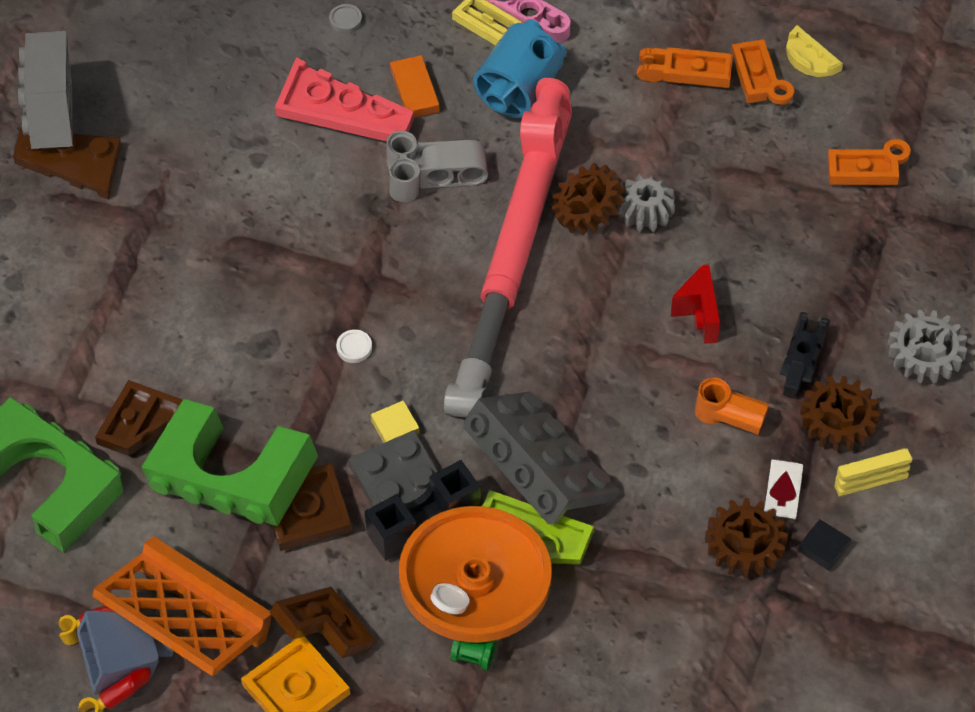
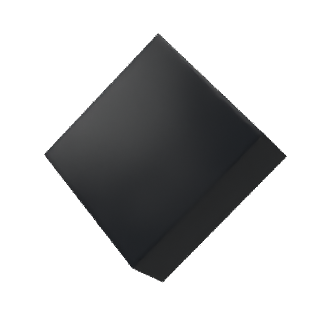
[798,519,851,571]

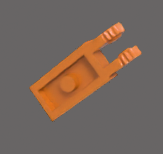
[637,47,733,88]

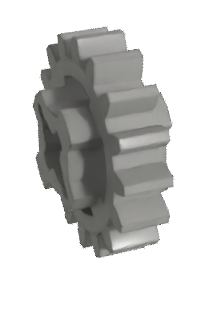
[888,310,967,383]

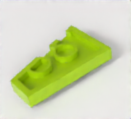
[483,490,594,565]

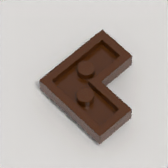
[270,586,375,659]

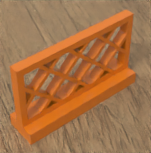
[92,536,272,677]

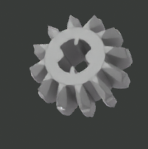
[617,174,675,233]

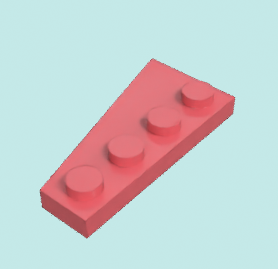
[275,57,414,142]

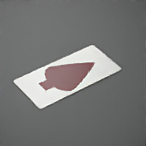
[764,460,803,519]

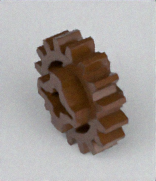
[551,163,626,235]
[800,376,880,451]
[705,498,788,578]

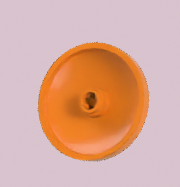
[399,506,552,643]

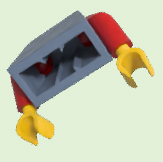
[58,605,174,712]

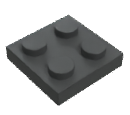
[348,430,438,507]

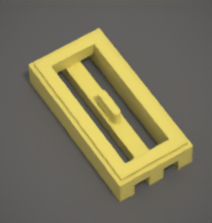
[452,0,523,46]
[834,448,912,497]

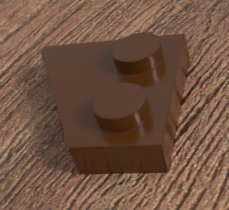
[95,380,183,456]

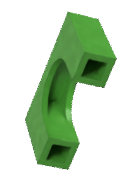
[0,397,124,553]
[141,399,318,526]

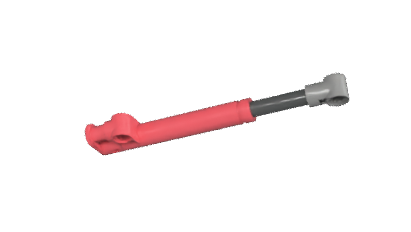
[444,78,572,418]

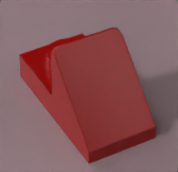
[670,264,720,344]

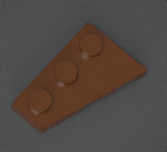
[13,129,121,200]

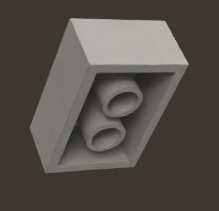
[18,31,73,149]

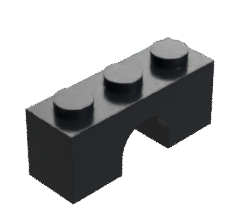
[364,460,481,561]

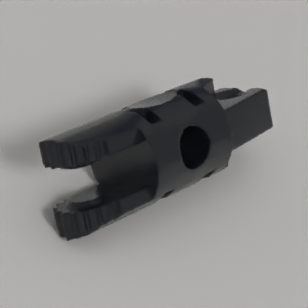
[780,312,831,399]

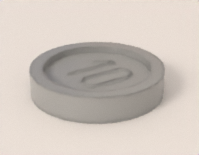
[329,4,362,33]

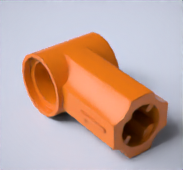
[694,378,770,435]

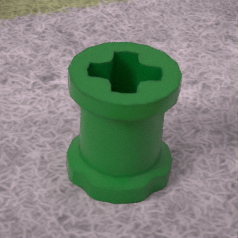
[450,640,497,671]

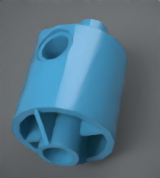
[473,19,567,118]

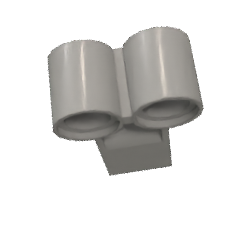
[386,131,488,203]

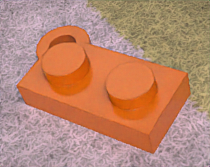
[731,39,794,105]
[827,139,911,185]

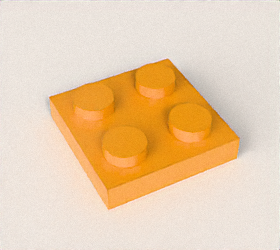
[241,636,350,712]

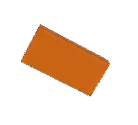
[390,55,440,118]

